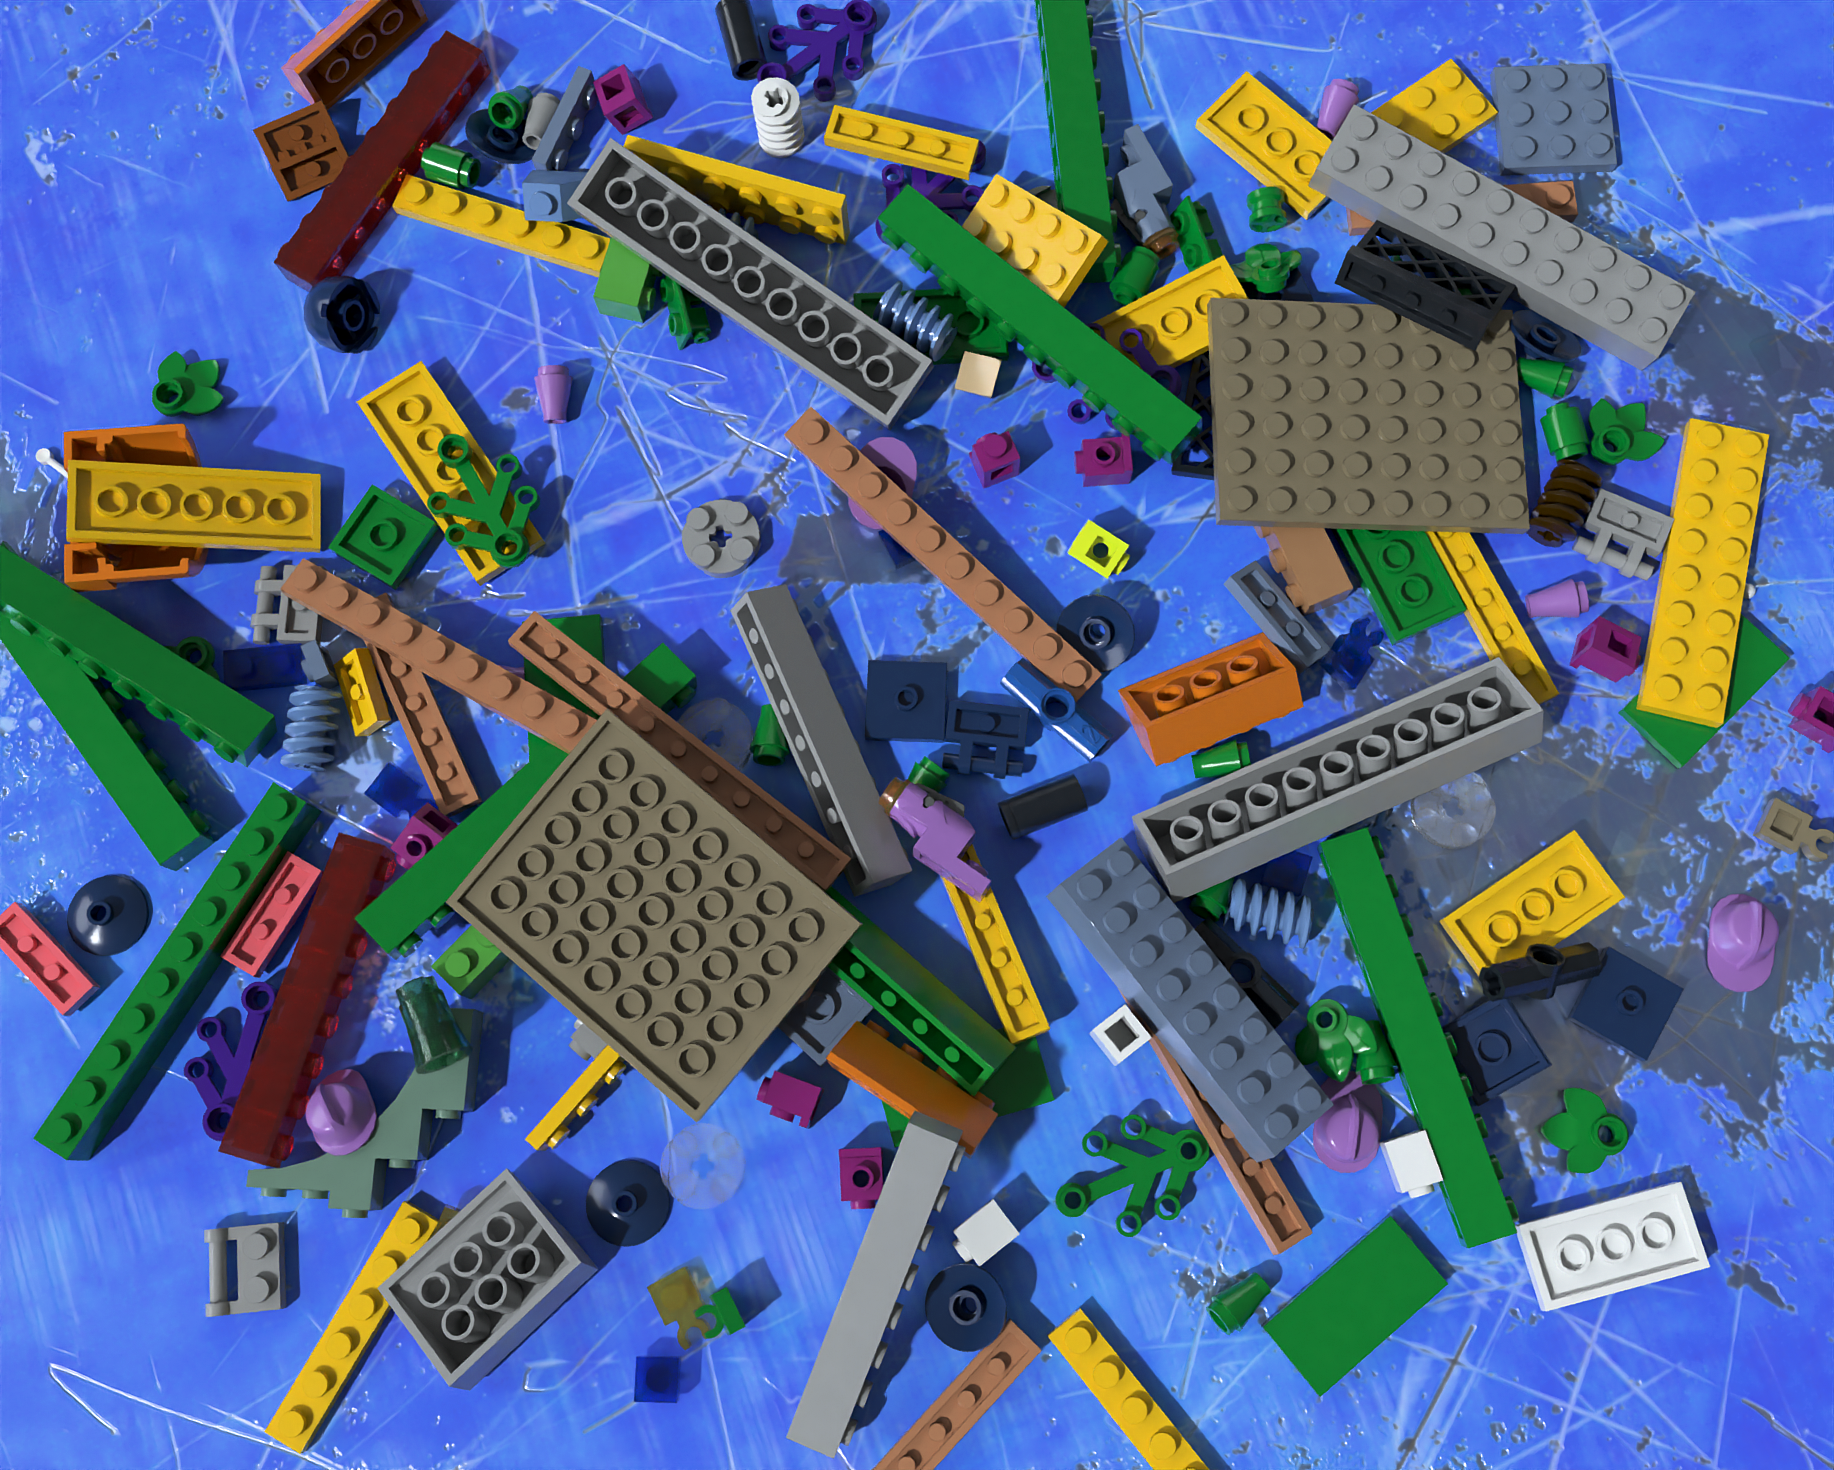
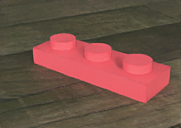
[220,851,326,978]
[0,902,100,1017]

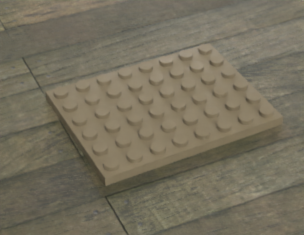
[1207,298,1530,534]
[446,709,863,1123]

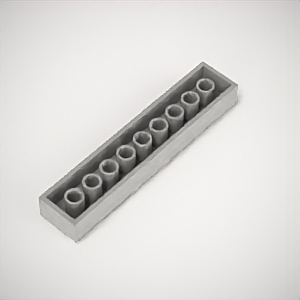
[1308,104,1695,371]
[567,138,934,431]
[1132,657,1544,903]

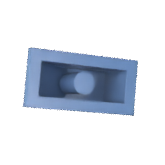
[522,170,587,222]

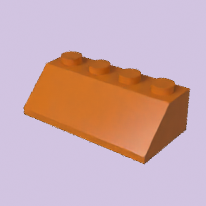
[281,0,428,110]
[1118,632,1304,767]
[826,1020,998,1159]

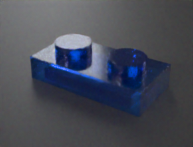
[223,643,307,692]

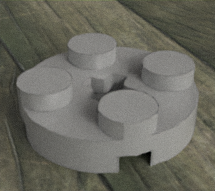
[682,499,761,578]

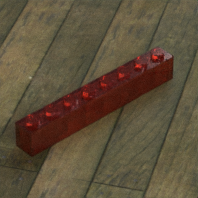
[274,30,491,292]
[218,832,396,1168]

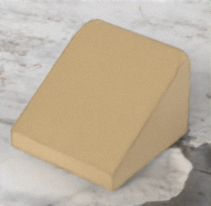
[954,351,1002,399]

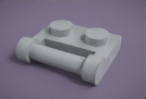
[204,1222,286,1317]

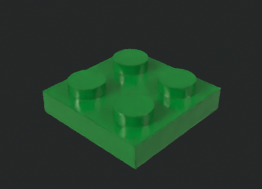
[328,484,439,590]

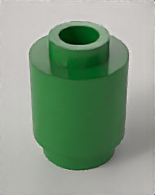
[421,142,481,189]
[1109,246,1160,306]
[1540,402,1590,462]

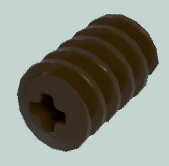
[1526,459,1603,548]

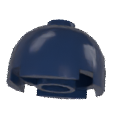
[303,276,380,354]

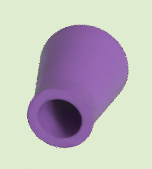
[1316,79,1359,140]
[534,365,573,424]
[1525,579,1589,618]

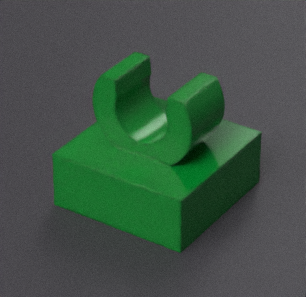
[694,1287,746,1339]

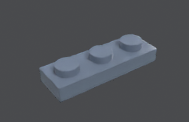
[532,66,598,171]
[1224,560,1331,675]

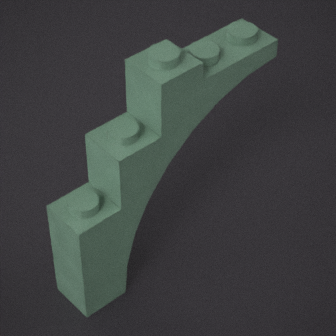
[246,1007,483,1218]

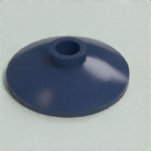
[465,109,536,164]
[1510,310,1581,363]
[1056,594,1135,672]
[67,876,149,956]
[586,1161,670,1246]
[925,1263,1007,1352]

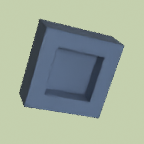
[301,640,339,689]

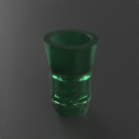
[395,976,473,1074]

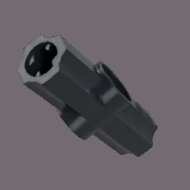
[1195,917,1300,1030]
[1479,942,1603,1002]

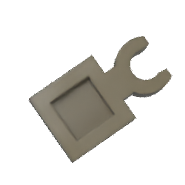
[1753,797,1834,862]

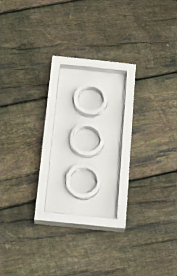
[1515,1182,1710,1312]

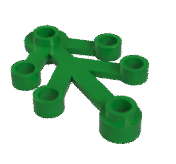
[427,434,540,568]
[1055,1114,1209,1237]

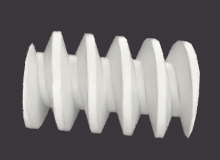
[751,78,805,158]

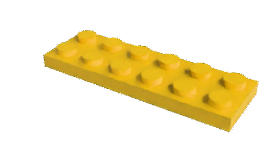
[623,135,850,245]
[356,361,546,586]
[66,460,321,553]

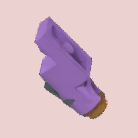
[878,777,991,902]

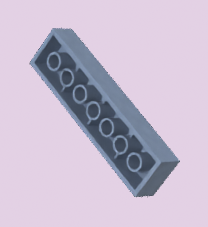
[1046,838,1334,1163]

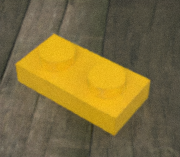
[334,648,391,737]

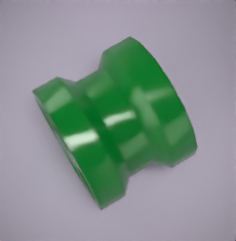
[1246,187,1287,233]

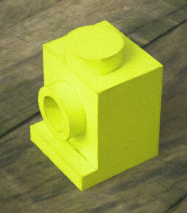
[1067,519,1130,579]

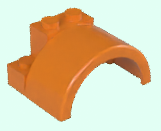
[64,423,208,592]

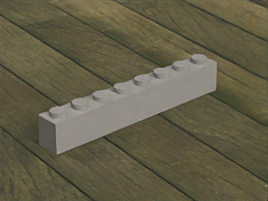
[730,584,912,897]
[786,1110,966,1459]

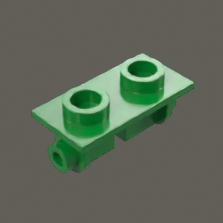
[1169,196,1223,273]
[660,276,711,350]

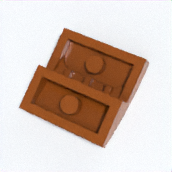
[253,100,356,201]

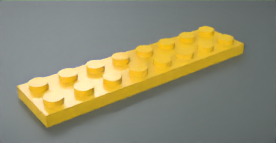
[1636,418,1769,728]

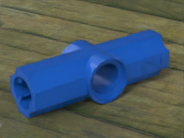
[1000,658,1113,762]

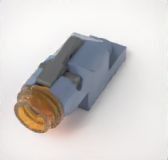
[1110,124,1179,260]

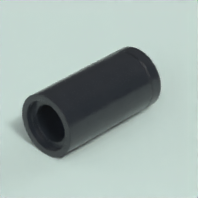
[715,0,767,81]
[998,773,1088,840]

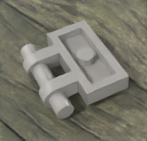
[1572,488,1674,581]
[250,565,328,645]

